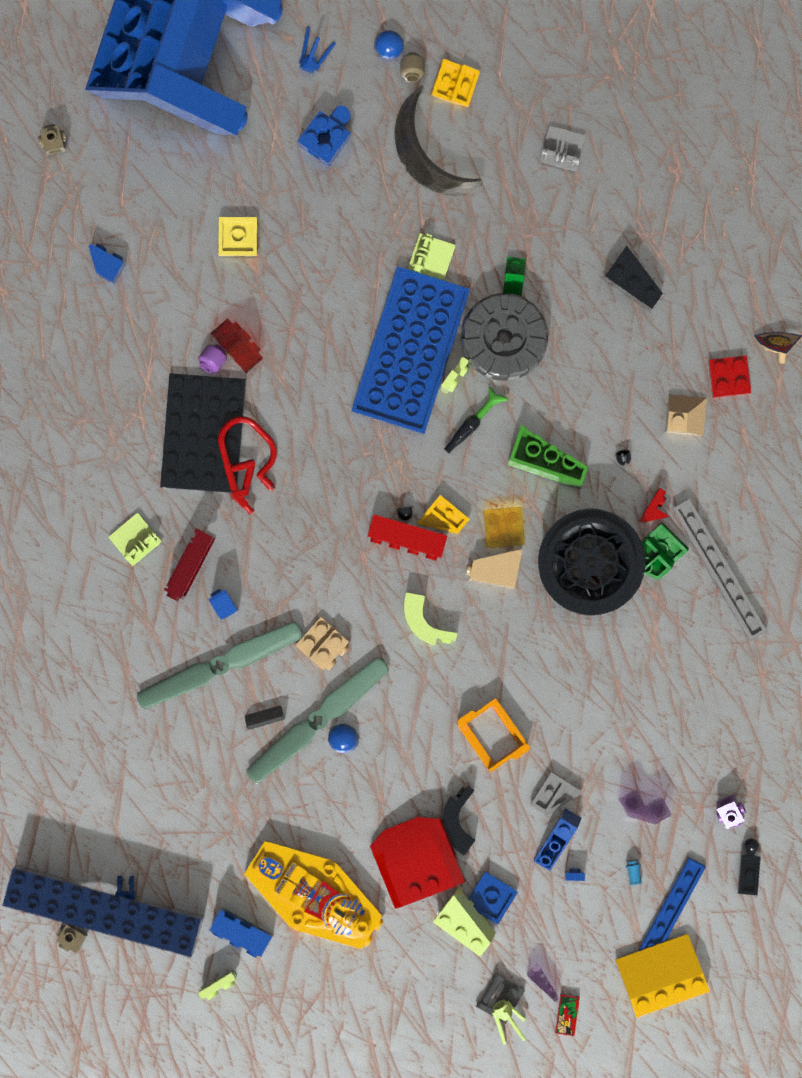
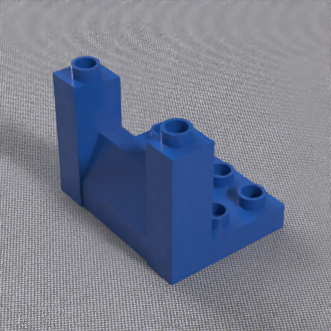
[85,0,283,135]

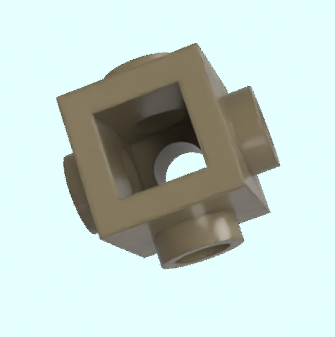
[38,124,67,156]
[56,924,88,953]

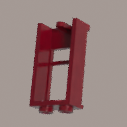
[164,528,215,601]

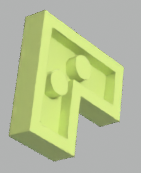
[440,357,470,394]

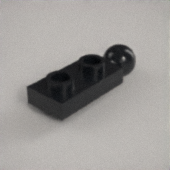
[737,838,761,896]

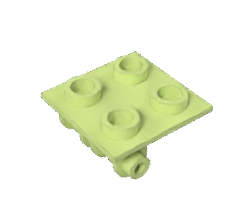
[408,233,456,281]
[108,513,162,566]

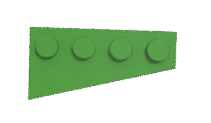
[508,425,588,489]

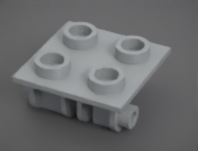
[539,125,586,172]

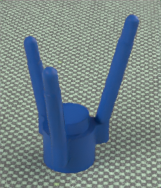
[299,26,335,74]

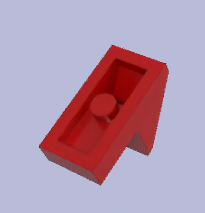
[638,488,669,524]

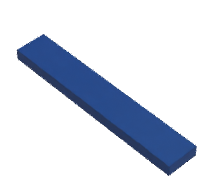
[638,857,706,951]

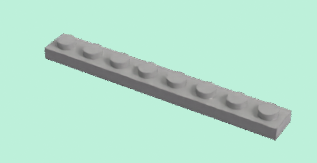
[673,499,767,641]

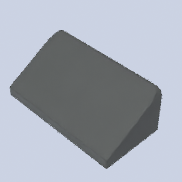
[245,706,285,730]

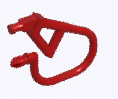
[218,416,277,515]

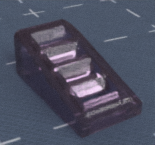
[527,963,559,1002]

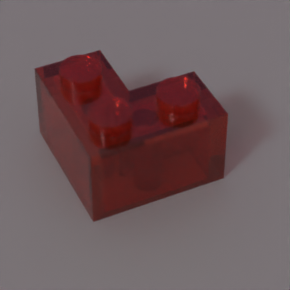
[211,318,263,373]

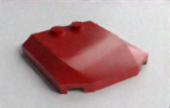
[370,816,466,909]

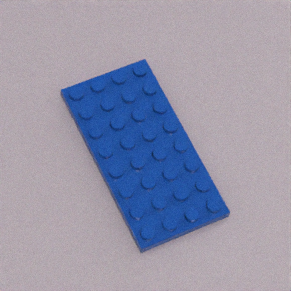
[351,266,470,435]

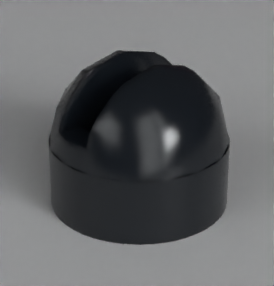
[615,450,631,466]
[397,506,413,520]

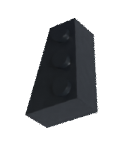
[603,246,663,312]

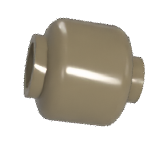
[400,52,425,82]

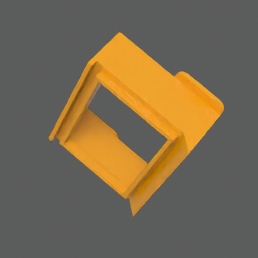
[457,698,530,772]

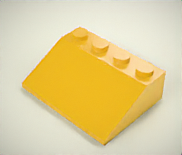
[615,933,710,1018]

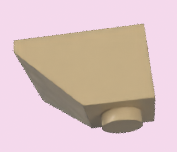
[665,394,707,436]

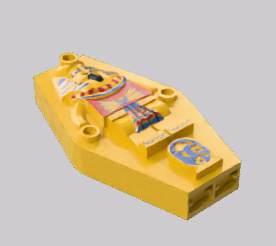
[244,840,383,949]

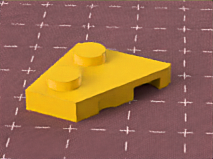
[417,495,470,534]

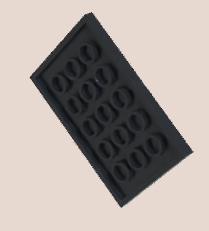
[160,373,246,493]

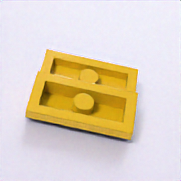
[430,59,480,107]

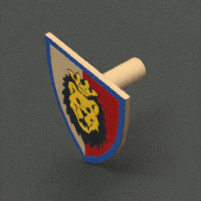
[754,332,802,363]

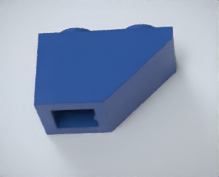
[89,243,126,285]
[208,589,238,620]

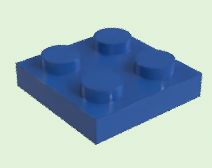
[468,871,518,925]

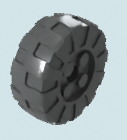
[460,293,548,381]

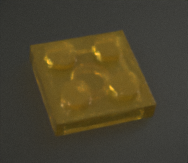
[483,506,525,548]

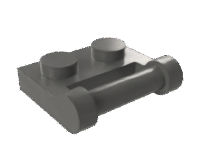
[476,972,525,1024]

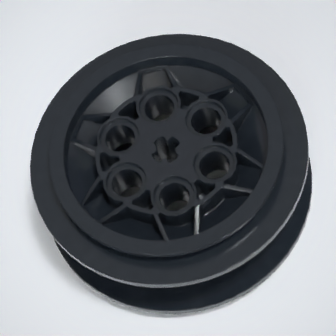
[538,509,646,615]

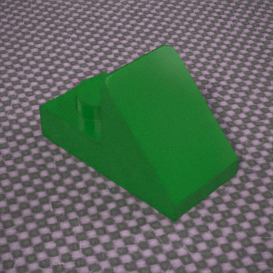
[503,257,526,296]

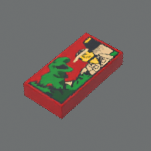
[555,994,580,1036]

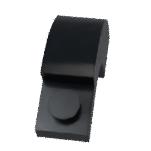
[442,786,476,855]

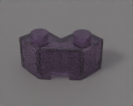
[618,790,672,824]

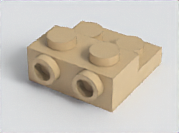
[295,617,350,671]

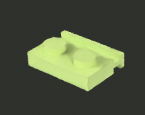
[198,970,237,1000]

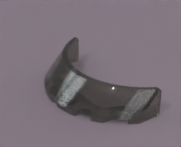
[395,85,483,196]

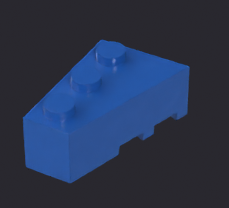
[209,907,273,958]

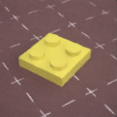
[219,217,257,256]

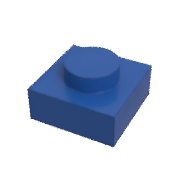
[564,868,585,881]

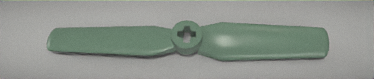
[137,622,302,709]
[246,657,389,784]

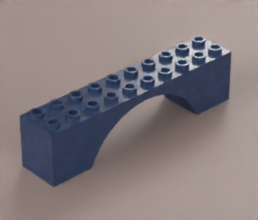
[2,865,204,957]

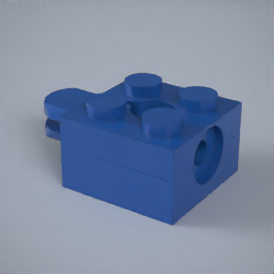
[297,106,351,168]

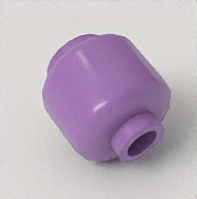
[198,344,227,373]

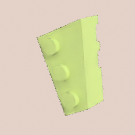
[433,885,496,956]

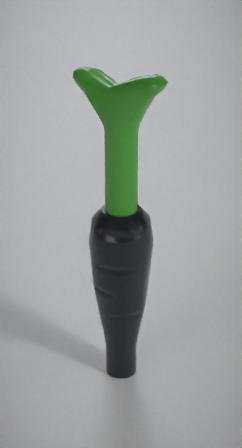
[444,387,508,454]

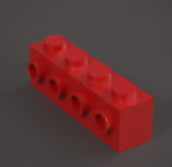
[367,515,448,561]

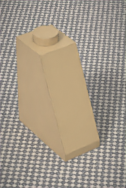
[466,550,522,589]

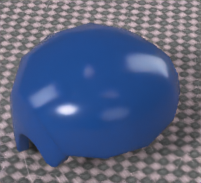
[374,30,404,59]
[328,724,359,754]

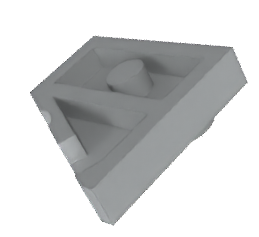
[530,772,582,815]

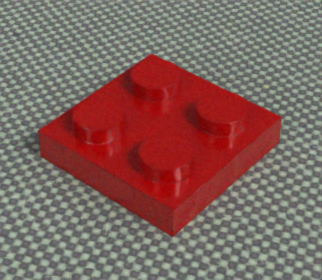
[708,355,751,398]

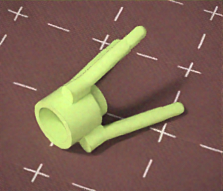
[492,1000,526,1045]

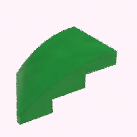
[641,522,689,580]

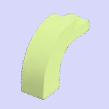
[404,593,457,645]

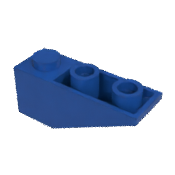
[534,808,582,871]

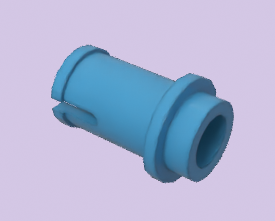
[626,860,642,885]

